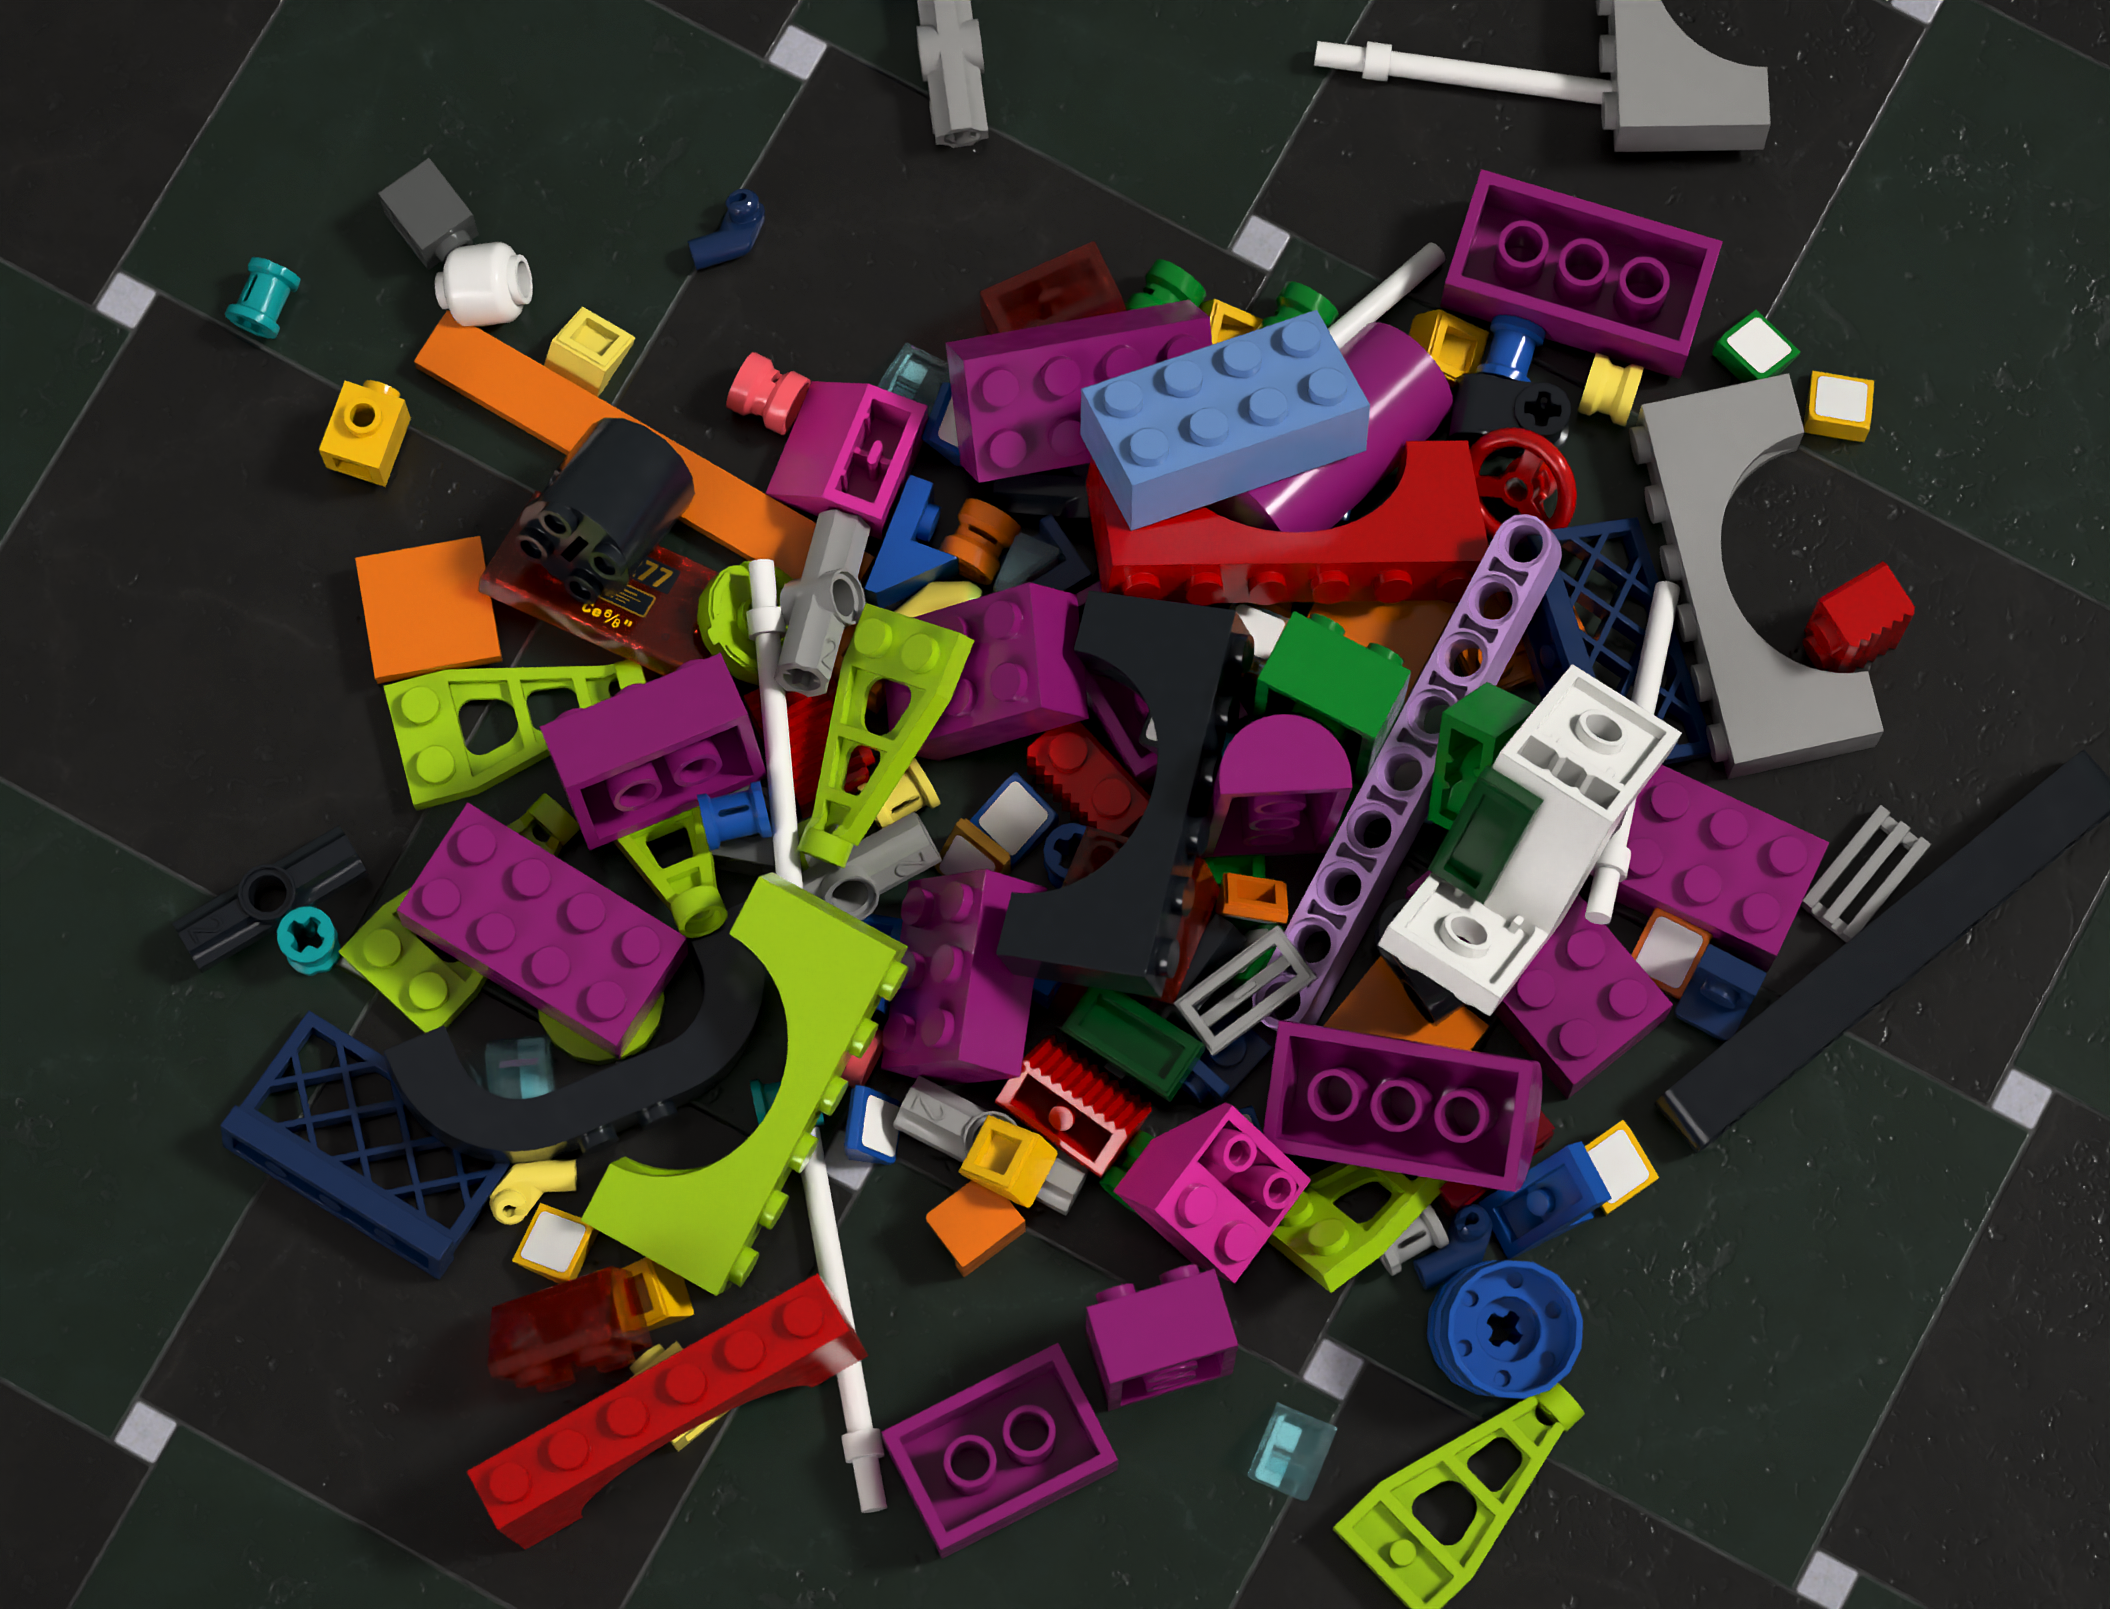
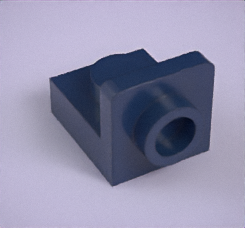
[1674,944,1767,1042]
[1181,1011,1272,1106]

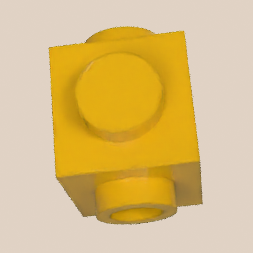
[319,380,411,487]

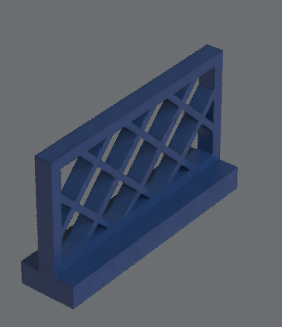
[1507,517,1711,765]
[220,1011,514,1280]

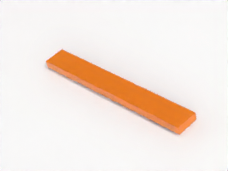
[414,310,875,585]

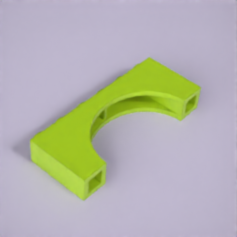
[581,872,909,1296]

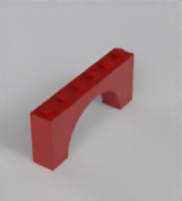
[1086,441,1489,606]
[467,1273,868,1550]

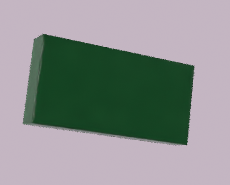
[1428,765,1544,904]
[1061,987,1206,1102]

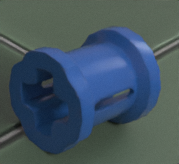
[1476,315,1546,382]
[697,781,773,851]
[1043,823,1101,889]

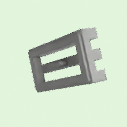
[1800,805,1931,943]
[1174,925,1318,1056]

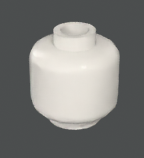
[435,242,533,327]

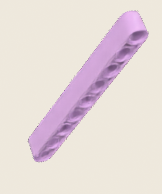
[1252,514,1562,1031]

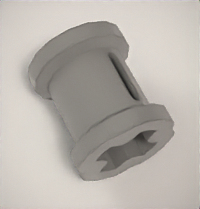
[1379,1205,1449,1276]

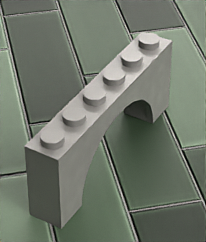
[1596,0,1771,152]
[1629,373,1884,779]

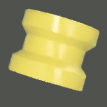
[1577,352,1644,427]

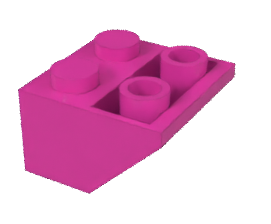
[765,381,928,541]
[1114,1102,1311,1284]

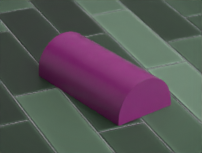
[1206,322,1453,532]
[1199,714,1353,859]
[1263,1020,1542,1192]

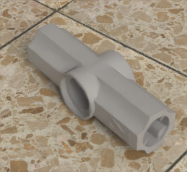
[916,0,988,148]
[774,509,871,697]
[802,812,942,920]
[893,1076,1090,1216]

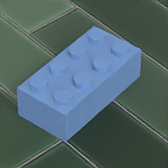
[1080,310,1370,531]

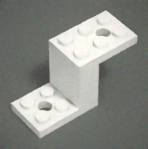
[1378,664,1682,1016]

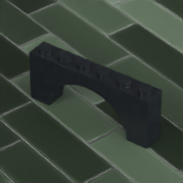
[996,590,1255,998]

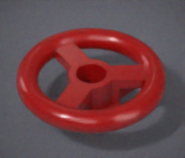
[1470,428,1577,539]

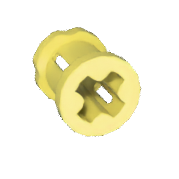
[857,757,941,830]

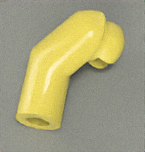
[894,581,982,618]
[489,1159,577,1225]

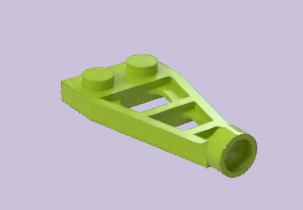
[796,603,974,869]
[384,657,647,811]
[338,793,580,1033]
[613,806,728,938]
[1267,1162,1448,1293]
[1333,1383,1585,1609]

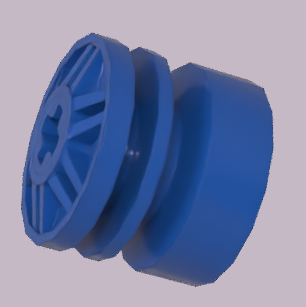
[1427,1260,1583,1399]

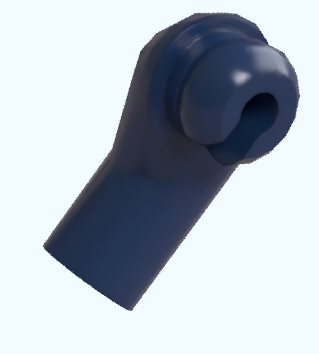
[687,189,765,270]
[1413,1204,1493,1290]

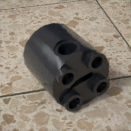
[515,418,695,604]

